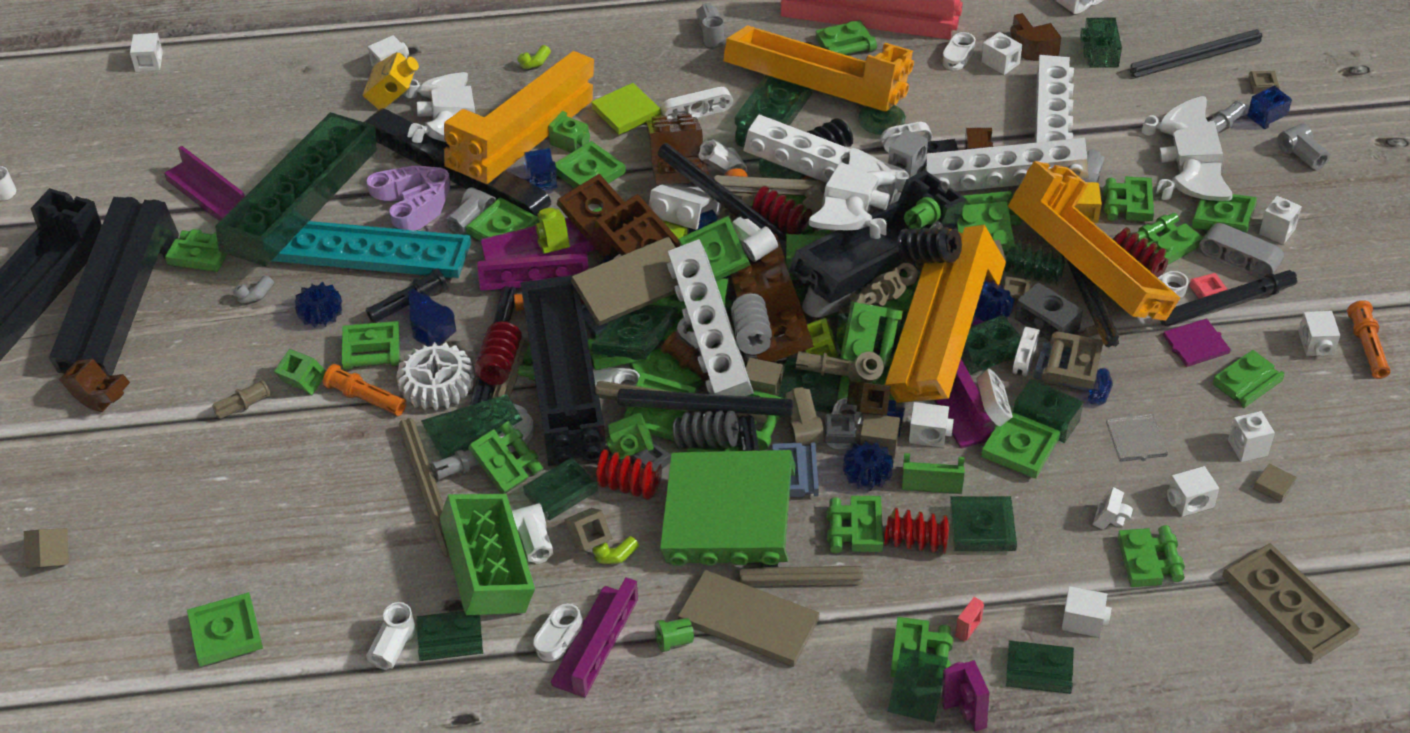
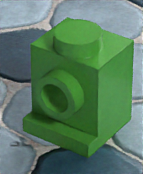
[548,111,590,153]
[274,349,326,395]
[606,412,654,459]

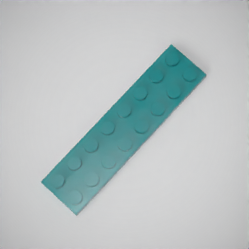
[247,217,471,278]

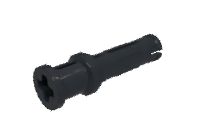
[366,268,448,323]

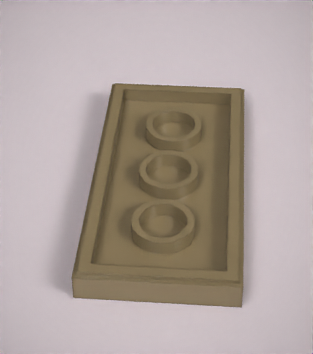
[571,237,693,326]
[1222,543,1360,664]
[678,570,820,667]

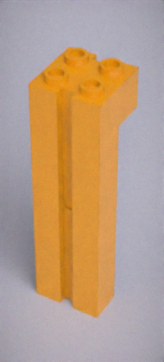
[723,25,914,112]
[444,51,594,184]
[1008,161,1181,321]
[885,225,1006,403]

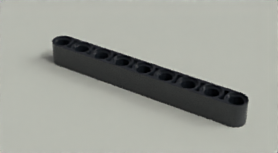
[362,108,551,217]

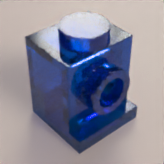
[1247,86,1292,129]

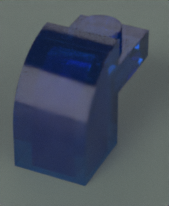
[524,148,558,191]

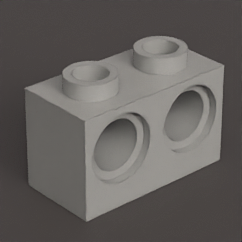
[888,129,928,192]

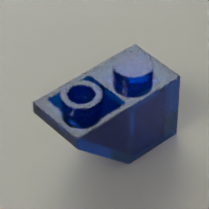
[409,288,456,347]

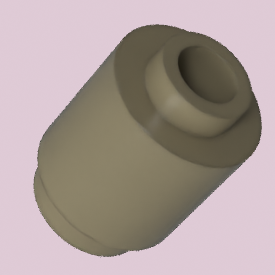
[848,352,884,383]

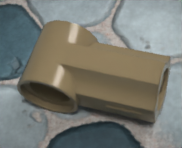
[785,387,825,446]

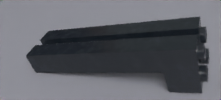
[789,170,966,304]
[0,188,102,361]
[49,196,179,376]
[520,275,606,466]

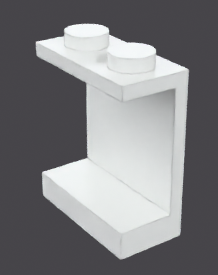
[649,182,721,230]

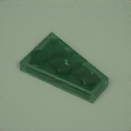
[421,394,523,459]

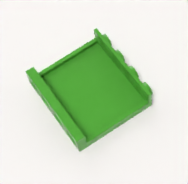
[660,450,796,566]

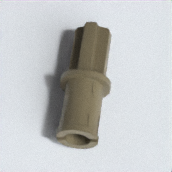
[796,351,852,377]
[212,380,271,419]

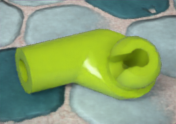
[517,45,551,70]
[592,536,639,564]

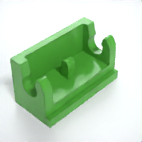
[902,453,965,494]

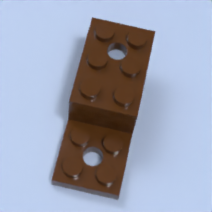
[646,113,709,185]
[557,174,681,262]
[731,234,814,362]

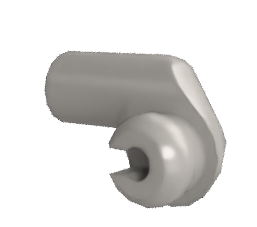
[233,276,274,304]

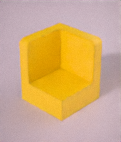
[1075,182,1102,224]

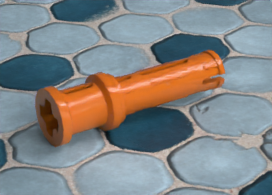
[1347,300,1391,379]
[323,364,407,416]

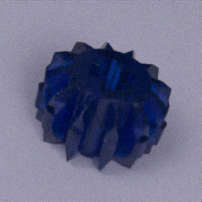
[974,280,1014,325]
[295,282,342,328]
[843,440,894,491]

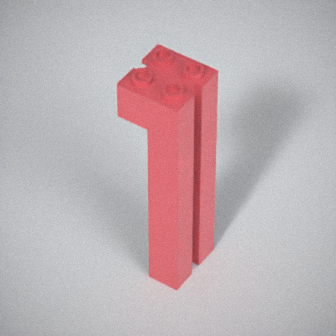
[781,0,963,40]

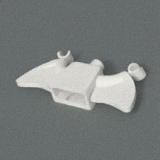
[403,72,475,143]
[1141,96,1232,201]
[809,148,909,239]

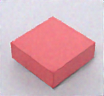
[1189,273,1228,299]
[955,597,984,642]

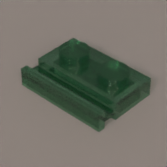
[523,458,598,521]
[416,611,484,661]
[1006,640,1074,694]
[887,647,948,723]

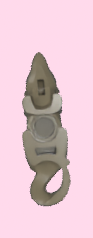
[849,263,918,306]

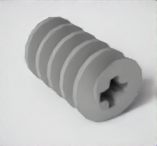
[731,293,772,355]

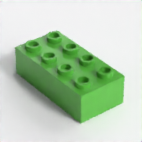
[440,494,535,615]

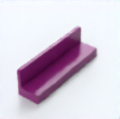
[164,146,250,229]
[481,217,596,261]
[477,253,588,291]
[935,359,995,448]
[551,577,638,698]

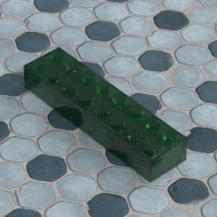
[215,112,377,267]

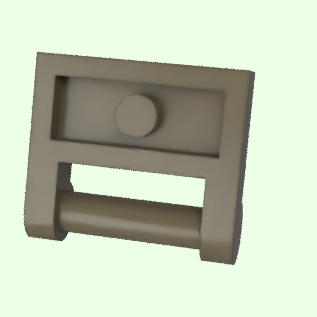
[1042,332,1103,389]

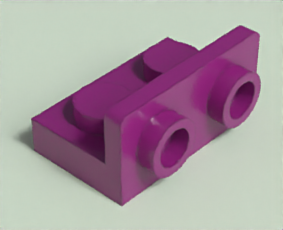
[942,660,990,731]

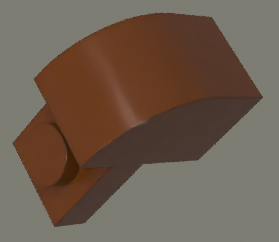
[1010,13,1062,61]
[59,359,130,412]

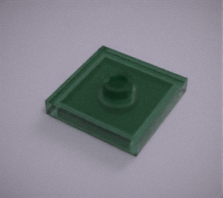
[778,357,842,413]
[950,496,1017,551]

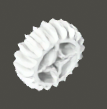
[396,342,475,412]

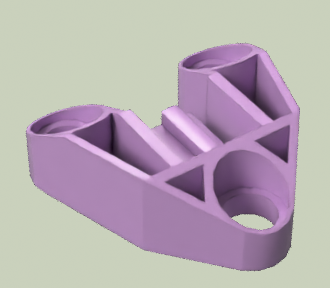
[367,166,450,230]

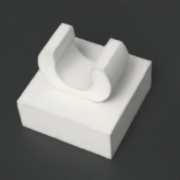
[1093,487,1133,530]

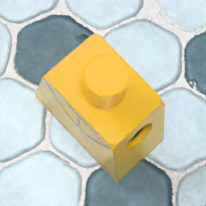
[362,52,419,110]

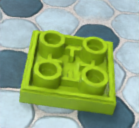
[591,83,661,135]

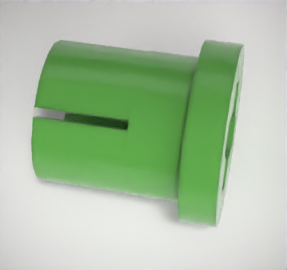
[904,197,941,229]
[655,618,694,652]

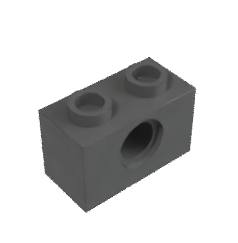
[1015,283,1083,341]

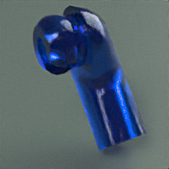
[1088,368,1113,405]

